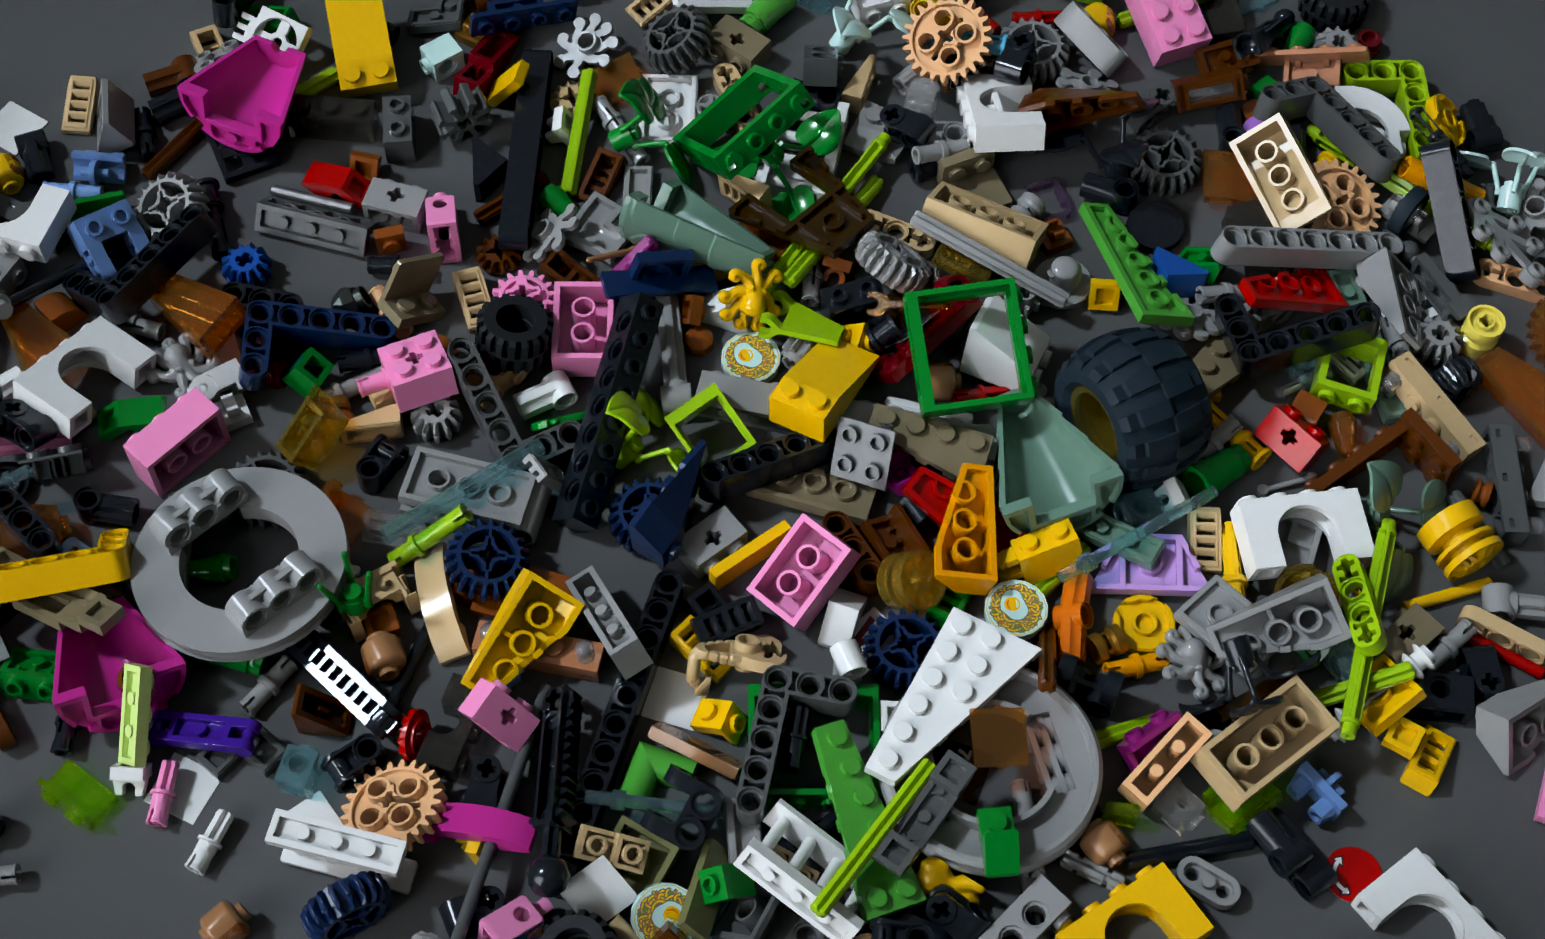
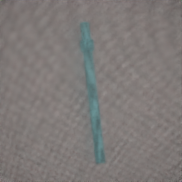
[1057,486,1218,583]
[584,789,770,824]

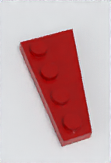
[1237,268,1349,314]
[900,466,1027,553]

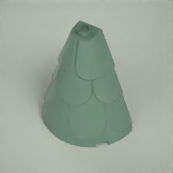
[618,179,776,277]
[996,388,1124,535]

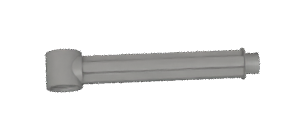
[655,295,693,416]
[1481,582,1545,622]

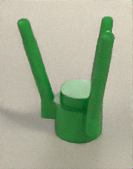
[317,551,374,616]

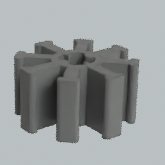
[429,83,492,143]

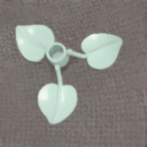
[829,0,927,55]
[1459,147,1545,214]

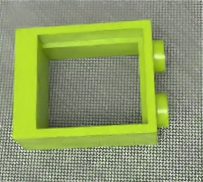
[1309,330,1389,415]
[664,382,758,455]

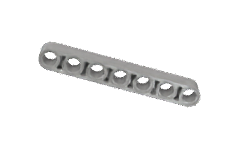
[1210,225,1403,270]

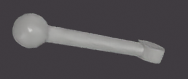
[1256,472,1318,497]

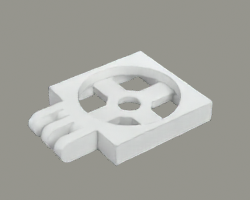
[232,6,313,52]

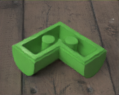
[615,741,700,812]

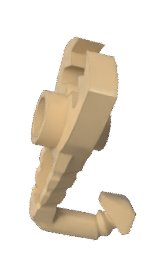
[686,634,787,696]

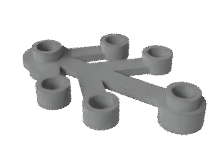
[1467,198,1545,289]

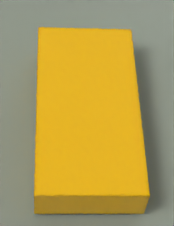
[487,59,530,108]

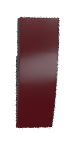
[453,32,520,96]

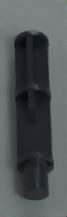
[1409,106,1474,181]

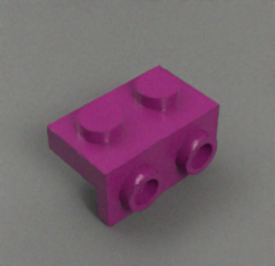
[1116,709,1183,773]

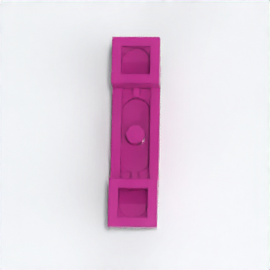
[422,802,538,854]

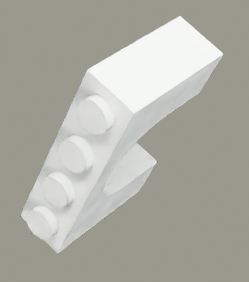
[956,74,1046,153]
[0,183,77,263]
[13,315,156,439]
[1230,486,1374,581]
[1350,847,1506,939]

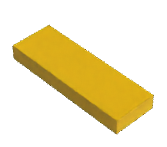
[709,520,791,590]

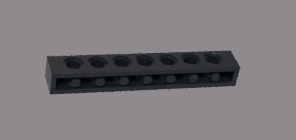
[552,292,664,533]

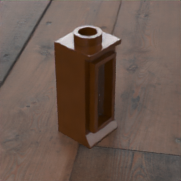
[1170,66,1249,114]

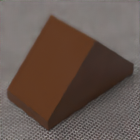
[291,684,353,737]

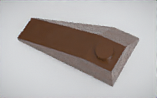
[1018,88,1146,134]

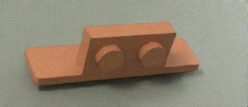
[1254,43,1371,88]

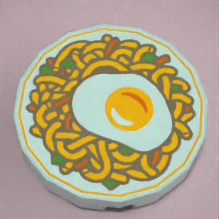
[721,332,780,383]
[984,580,1048,640]
[630,882,692,939]

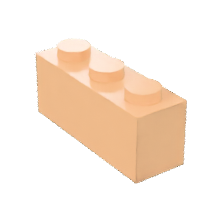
[1117,711,1213,813]

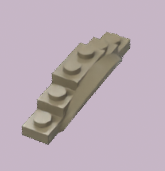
[0,546,126,636]

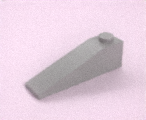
[1356,247,1422,350]
[1205,573,1352,658]

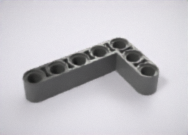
[1253,76,1401,183]
[447,336,581,472]
[736,665,857,826]

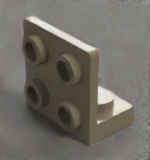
[936,148,1012,207]
[377,252,447,329]

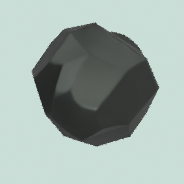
[331,286,372,313]

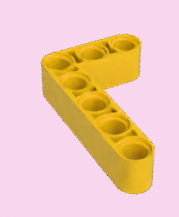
[0,528,133,604]

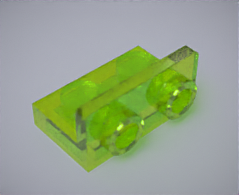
[36,759,120,831]
[1202,784,1283,836]

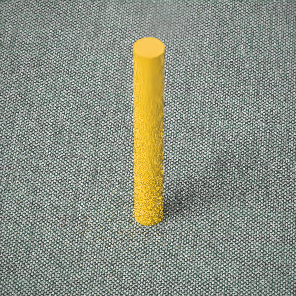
[1401,577,1492,610]

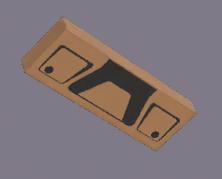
[647,721,743,779]

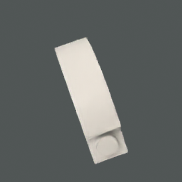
[1334,85,1411,171]

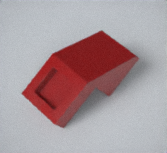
[301,161,371,210]

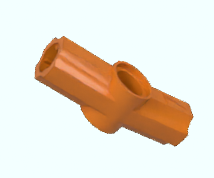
[1052,569,1094,666]

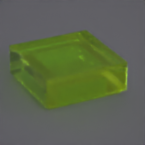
[1102,801,1140,828]

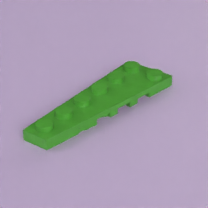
[1078,202,1195,327]
[811,719,927,925]

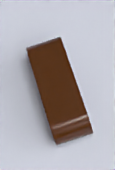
[822,511,884,598]

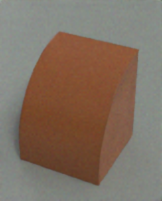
[33,292,88,337]
[1290,389,1328,439]

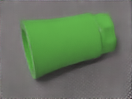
[739,0,797,34]

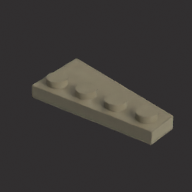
[1193,335,1277,399]
[869,403,994,481]
[746,469,878,526]

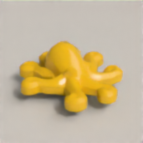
[718,258,783,332]

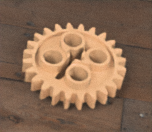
[902,0,994,86]
[1306,158,1382,232]
[340,759,448,852]

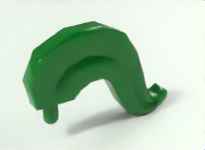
[531,411,585,432]

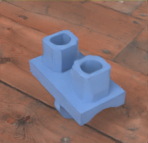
[71,150,127,185]
[1285,761,1348,825]

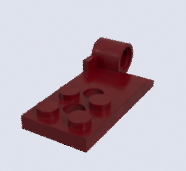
[869,274,983,383]

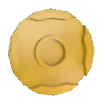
[1425,93,1466,147]
[1112,594,1176,655]

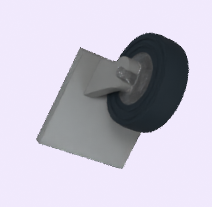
[1377,183,1437,244]

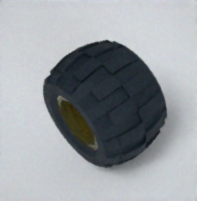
[1054,327,1212,490]

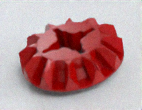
[397,708,431,761]

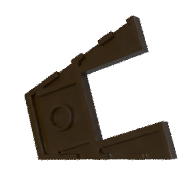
[728,145,875,259]

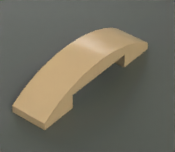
[414,541,471,666]

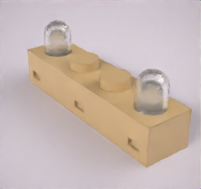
[1379,350,1487,466]

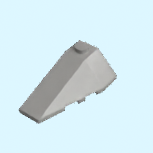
[1475,679,1545,776]

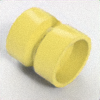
[1459,304,1506,359]

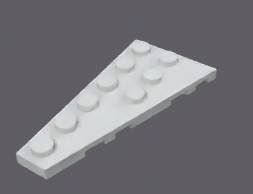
[864,607,1042,787]

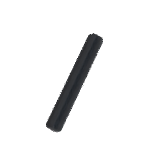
[1125,830,1255,871]

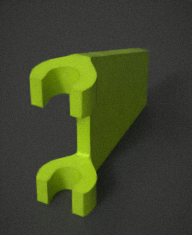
[758,290,845,347]

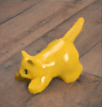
[916,857,986,905]

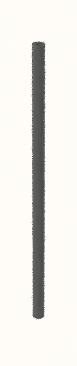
[450,683,552,939]

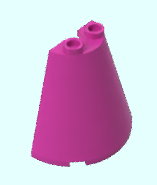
[177,35,306,153]
[52,596,186,733]

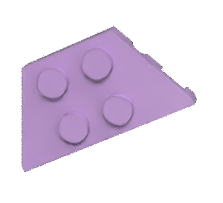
[1091,534,1207,597]

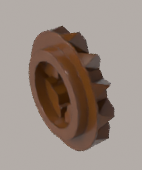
[476,233,523,275]

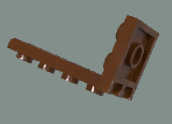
[1303,407,1462,492]

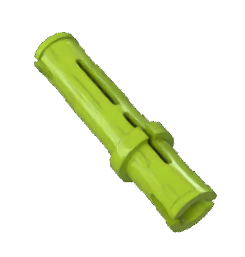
[387,503,473,570]

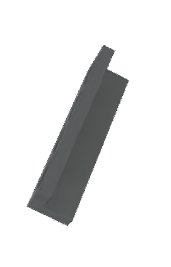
[254,195,379,257]

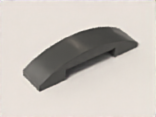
[872,749,977,878]

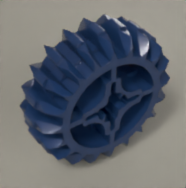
[608,476,692,558]
[444,518,531,603]
[863,607,940,692]
[300,871,394,939]

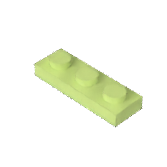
[118,663,154,767]

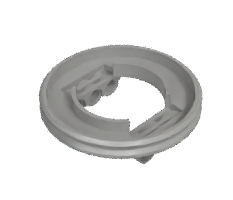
[130,467,350,662]
[879,667,1103,876]

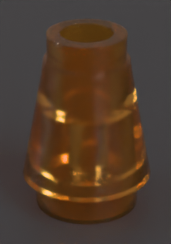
[1327,411,1358,458]

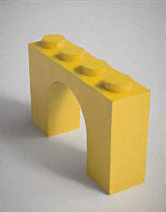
[1054,862,1214,939]

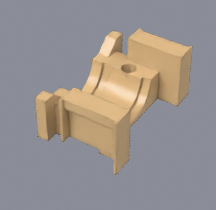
[339,560,421,644]

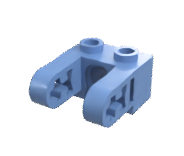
[66,198,149,281]

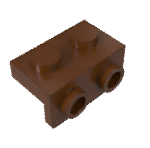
[1193,39,1262,75]
[858,503,931,578]

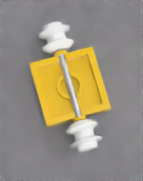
[1330,644,1436,743]

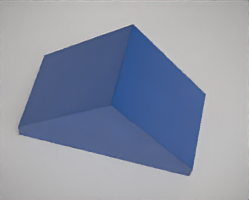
[1151,247,1209,298]

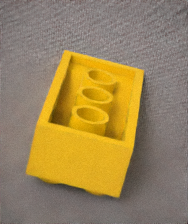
[325,0,399,99]
[769,340,880,443]

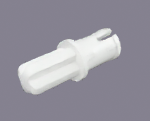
[184,809,234,876]

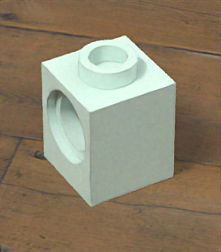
[419,32,465,83]

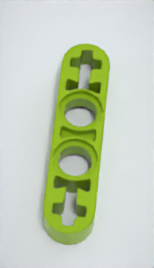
[1332,554,1387,657]

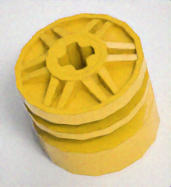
[1416,499,1504,581]

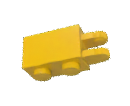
[997,518,1086,585]

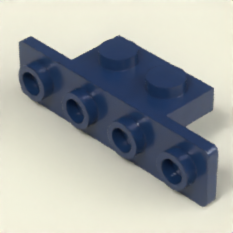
[469,0,578,37]
[600,249,719,300]

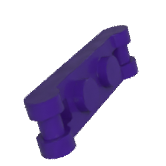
[148,710,263,757]

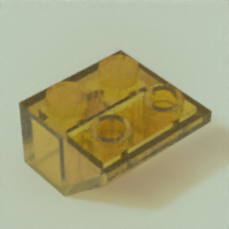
[276,385,350,470]

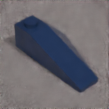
[629,439,708,568]

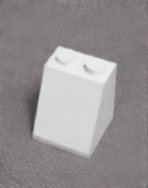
[959,296,1053,390]

